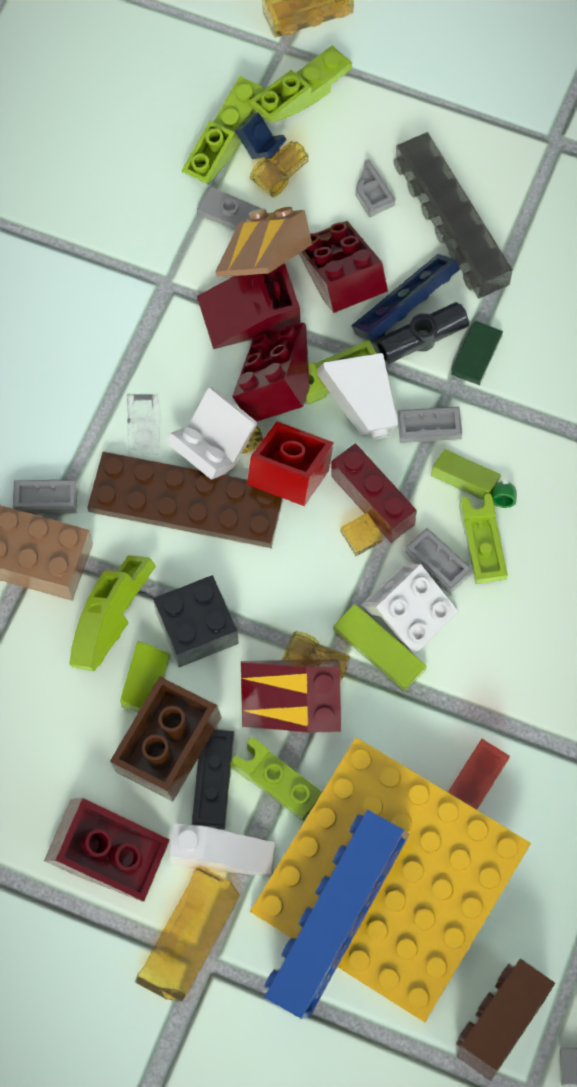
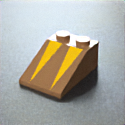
[215,207,312,277]

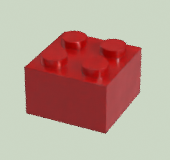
[247,421,334,507]

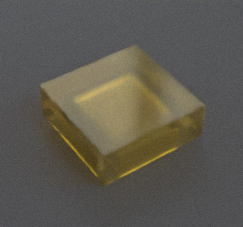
[340,513,383,556]

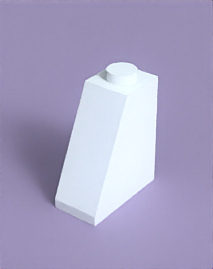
[317,353,398,439]

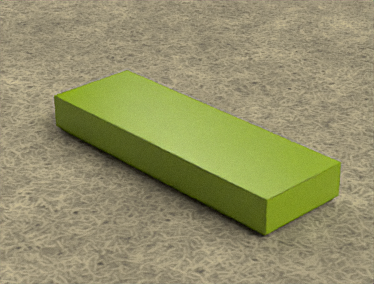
[333,604,427,692]

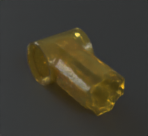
[250,141,309,198]
[281,631,350,683]

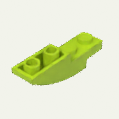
[249,45,352,122]
[181,76,265,185]
[69,555,156,672]

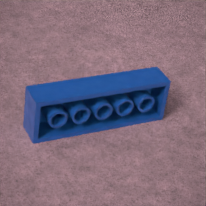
[264,809,409,1019]

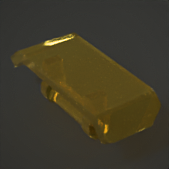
[135,866,240,1001]

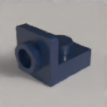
[234,112,287,159]

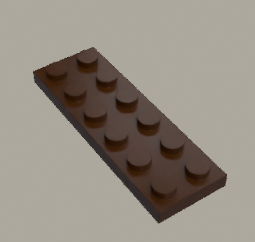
[87,451,283,548]

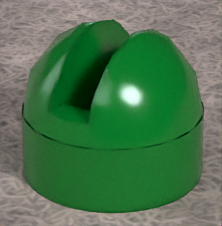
[492,481,517,508]

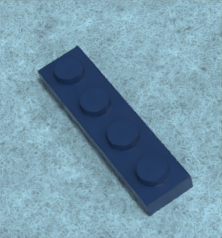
[351,254,460,342]

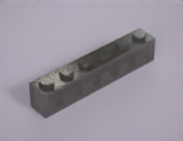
[393,132,512,299]

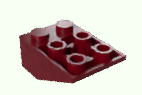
[299,221,388,313]
[197,263,301,349]
[232,322,310,422]

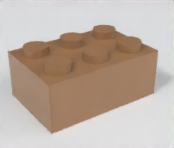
[0,505,93,601]

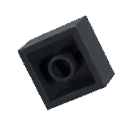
[153,575,239,668]

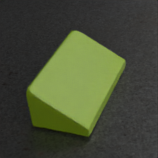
[431,449,501,500]
[120,641,170,712]

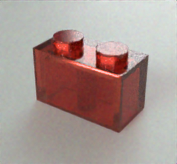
[448,738,510,810]

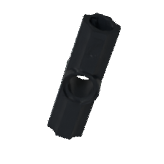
[376,301,470,364]

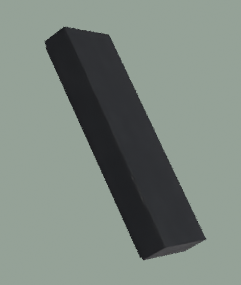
[192,730,234,830]

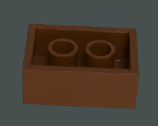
[110,677,222,802]
[456,958,555,1081]

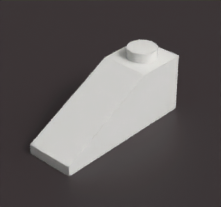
[169,823,275,877]

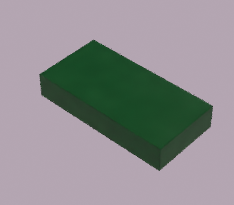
[451,320,503,386]

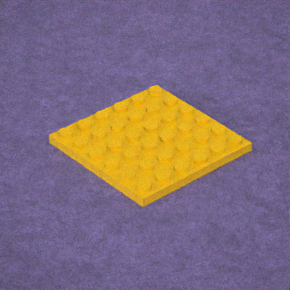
[250,737,531,1022]

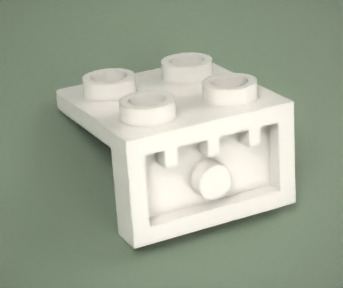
[166,387,257,480]
[361,563,458,654]

